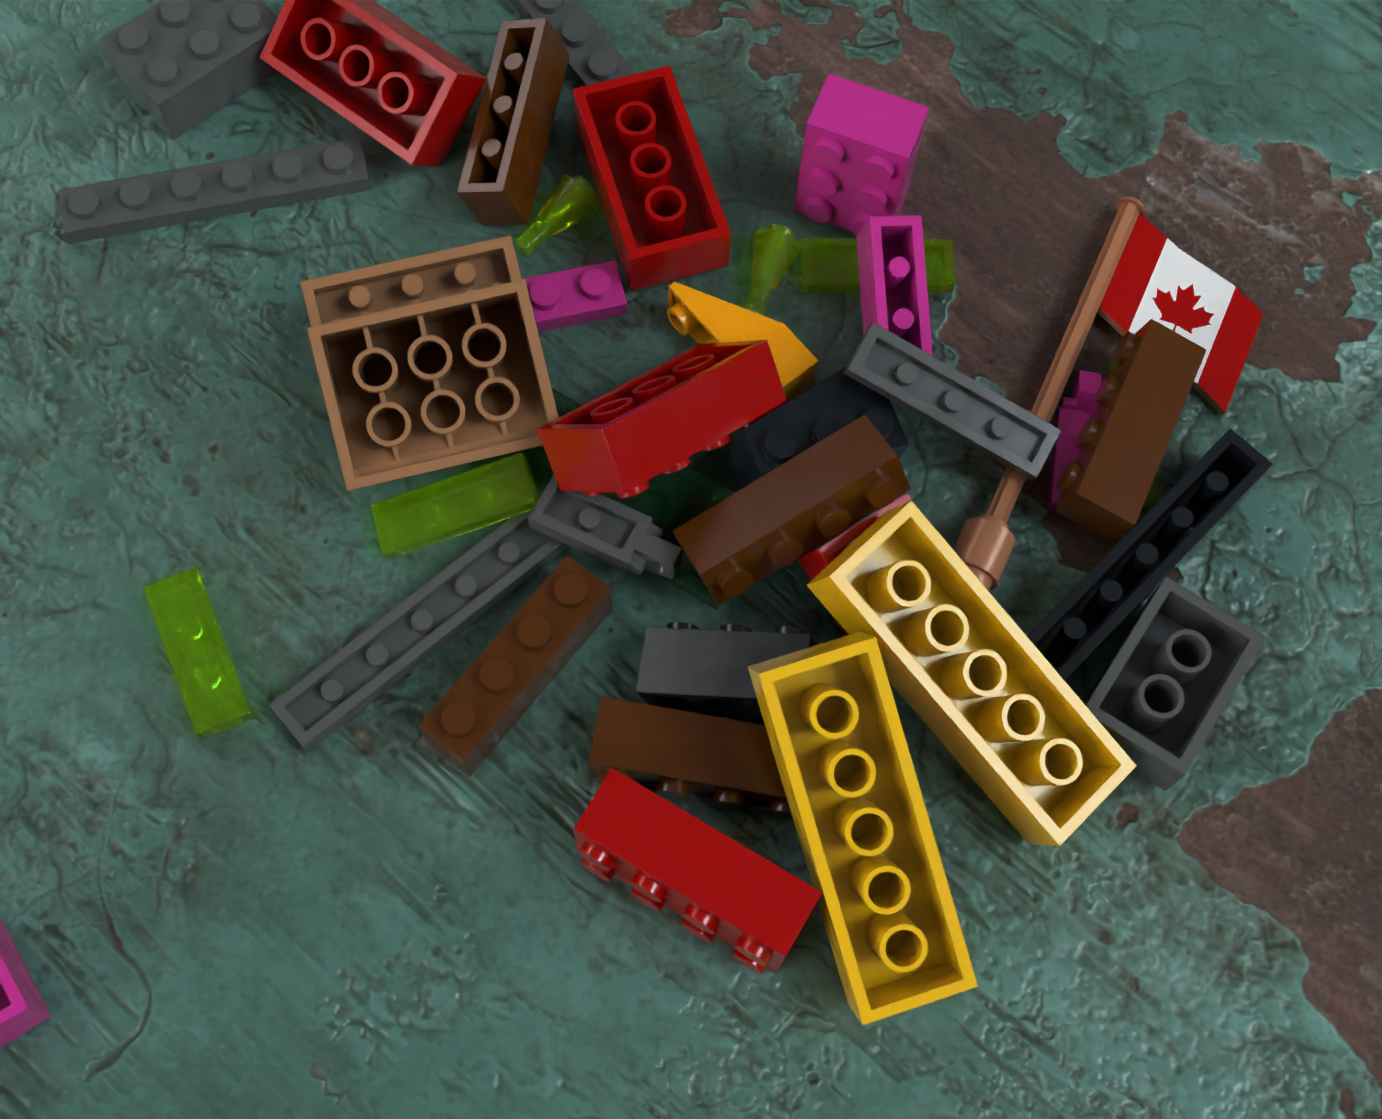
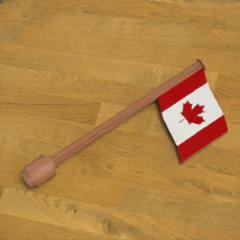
[953,196,1263,591]

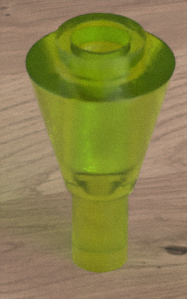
[514,174,598,256]
[745,224,802,316]

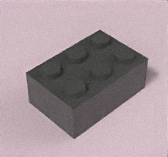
[101,0,279,140]
[1083,576,1266,791]

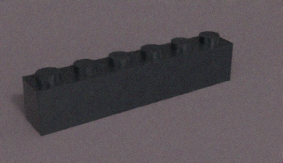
[1027,428,1273,682]

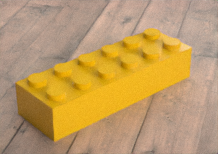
[807,501,1137,846]
[748,631,978,1025]

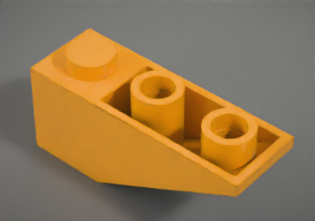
[667,281,819,414]

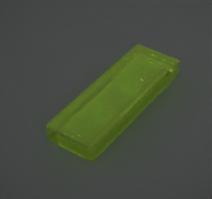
[800,238,956,293]
[370,452,538,560]
[143,566,255,740]

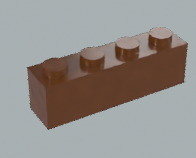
[457,18,570,226]
[1054,319,1206,542]
[673,414,911,606]
[418,555,612,778]
[588,696,793,821]

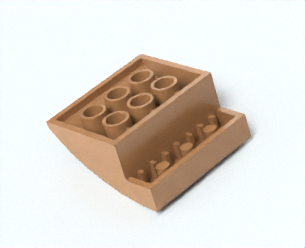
[300,235,559,491]

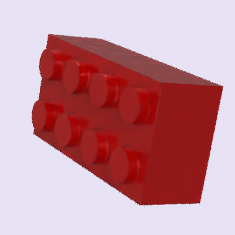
[259,0,487,167]
[573,65,731,291]
[537,340,787,498]
[573,768,822,974]

